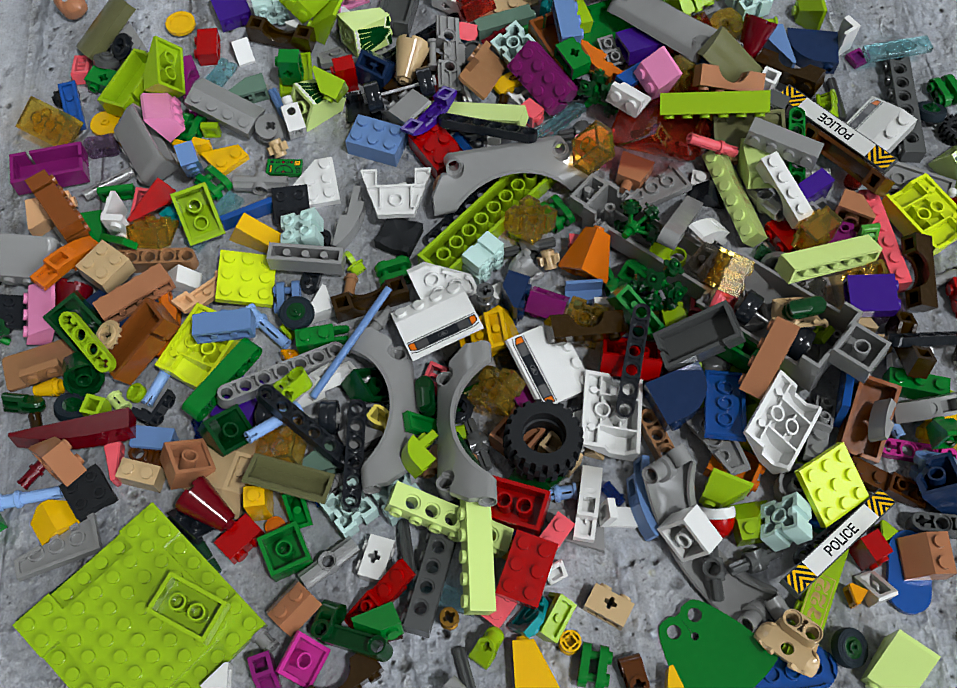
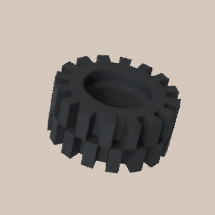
[938,114,957,147]

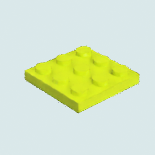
[215,250,276,308]
[794,442,869,528]

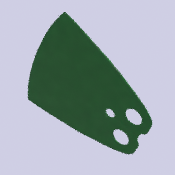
[659,599,779,688]

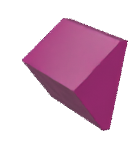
[275,630,331,688]

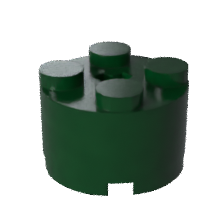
[62,350,105,396]

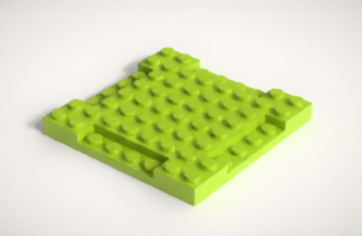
[13,502,268,688]

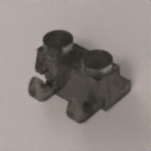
[799,276,827,298]

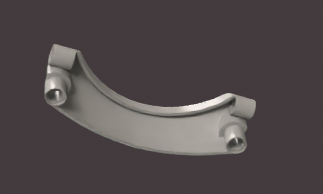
[642,443,789,633]

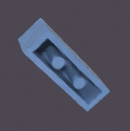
[552,0,584,44]
[174,140,205,179]
[192,307,256,344]

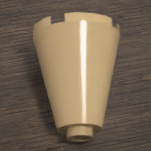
[396,34,430,86]

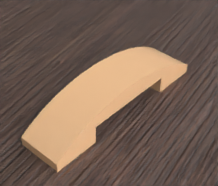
[171,269,218,314]

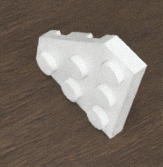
[292,157,341,208]
[406,262,477,300]

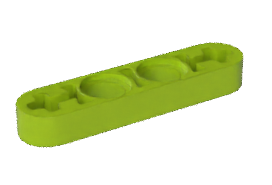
[59,311,117,373]

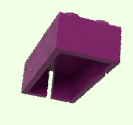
[507,40,579,116]
[9,141,90,195]

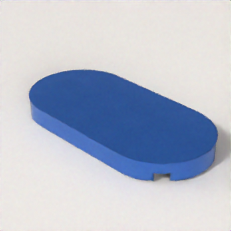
[886,530,932,615]
[754,646,838,688]

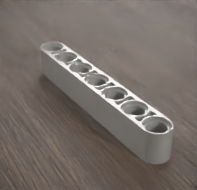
[656,195,704,250]
[217,342,343,409]

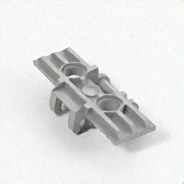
[427,14,465,91]

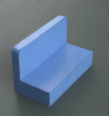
[564,279,603,308]
[129,425,179,450]

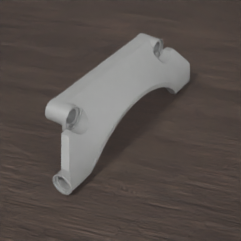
[607,0,743,63]
[432,135,591,216]
[348,327,419,494]
[436,340,497,507]

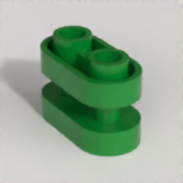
[926,74,957,108]
[175,112,207,141]
[193,164,233,202]
[536,194,575,233]
[374,255,412,287]
[576,641,613,688]

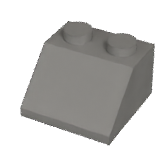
[383,89,432,126]

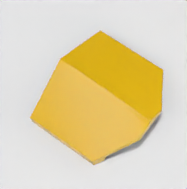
[30,499,81,546]

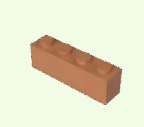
[92,263,176,323]
[738,316,800,400]

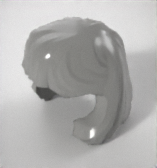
[508,248,544,283]

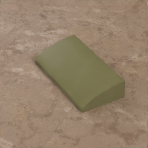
[76,0,136,61]
[697,25,763,83]
[712,109,786,150]
[241,453,335,504]

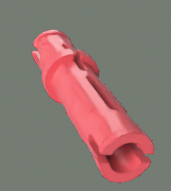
[686,132,738,158]

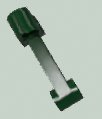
[310,599,393,662]

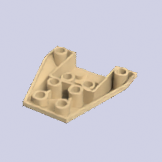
[182,441,268,520]

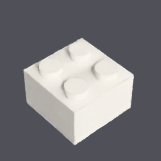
[657,504,723,563]

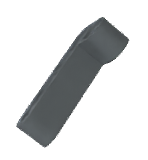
[905,512,957,539]

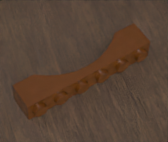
[805,122,895,198]

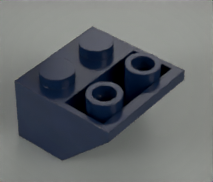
[355,49,396,93]
[502,270,532,326]

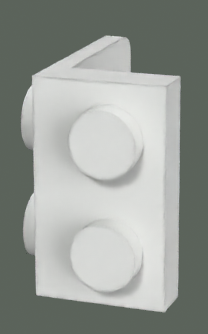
[606,81,651,118]
[100,191,137,241]

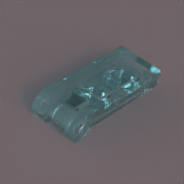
[205,58,237,87]

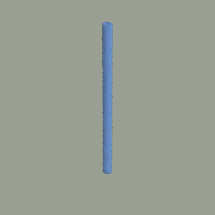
[309,286,392,400]

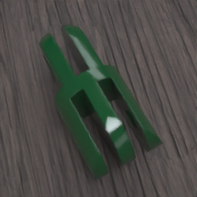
[782,296,827,320]
[415,375,436,417]
[1,392,46,414]

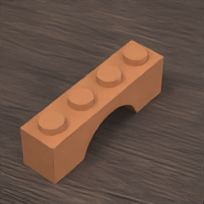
[692,63,766,92]

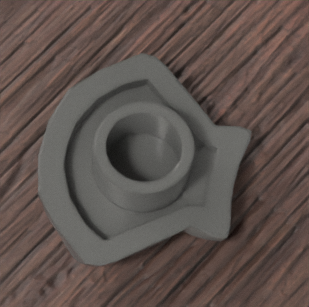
[701,355,732,371]

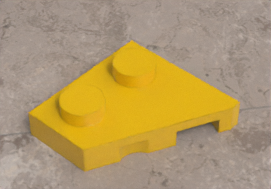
[200,144,250,176]

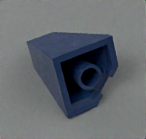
[915,451,957,515]

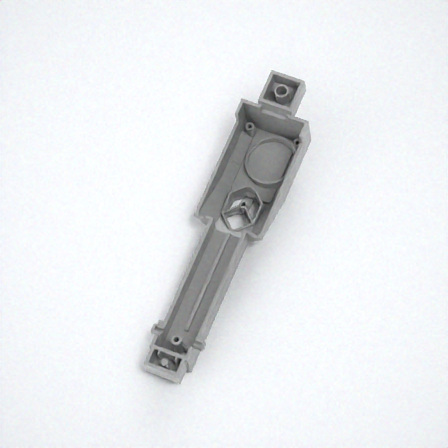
[569,173,892,392]

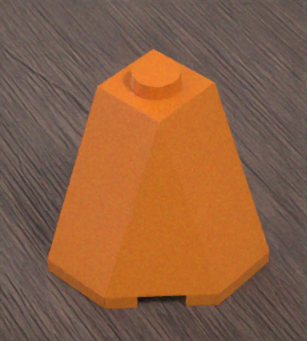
[558,225,610,284]

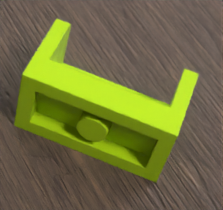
[536,592,577,644]

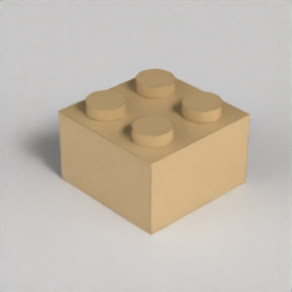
[75,240,136,294]

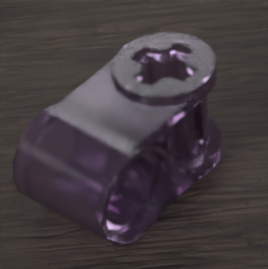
[83,133,120,159]

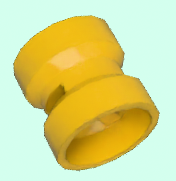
[558,630,582,656]

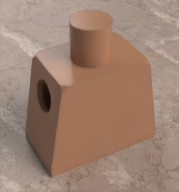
[615,151,655,194]

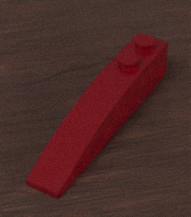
[8,407,136,449]

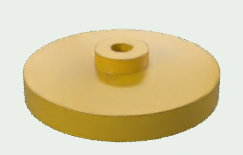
[165,11,196,36]
[90,111,120,138]

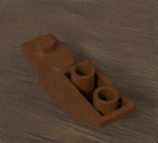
[851,455,927,509]

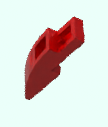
[344,558,416,629]

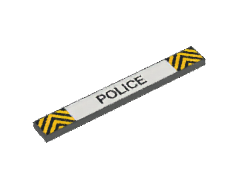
[780,84,898,174]
[779,488,896,599]

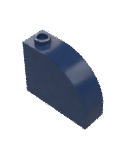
[786,27,839,74]
[643,361,707,432]

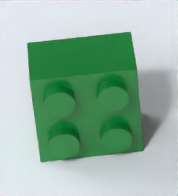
[256,521,314,582]

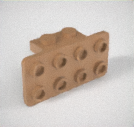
[458,40,507,100]
[2,339,74,392]

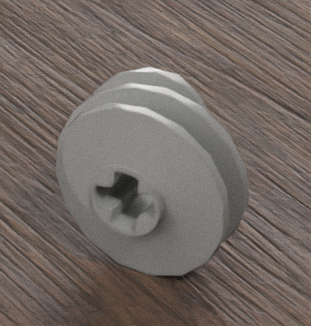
[255,114,287,147]

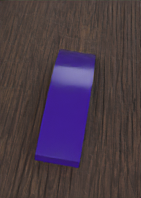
[400,85,457,136]

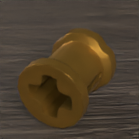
[439,607,459,631]

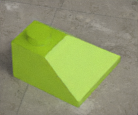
[791,0,827,30]
[312,65,349,103]
[698,468,754,509]
[727,500,768,547]

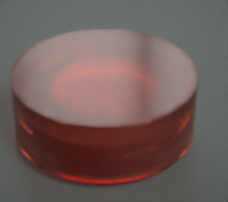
[843,173,862,191]

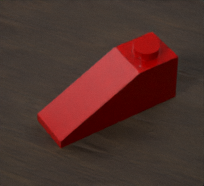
[126,178,176,224]

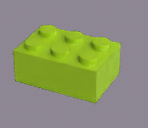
[145,571,231,646]

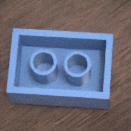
[345,114,408,167]

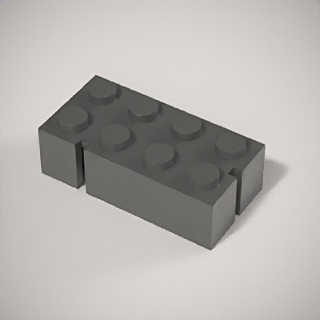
[379,0,419,37]
[653,300,746,372]

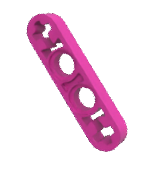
[881,438,957,462]

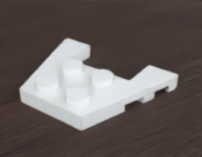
[361,167,431,219]

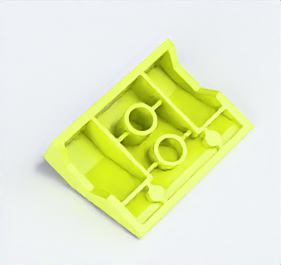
[882,173,957,255]
[155,303,242,390]

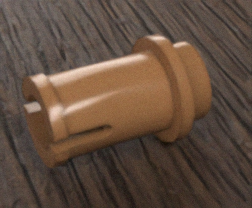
[343,273,359,294]

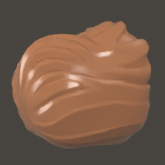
[53,0,88,20]

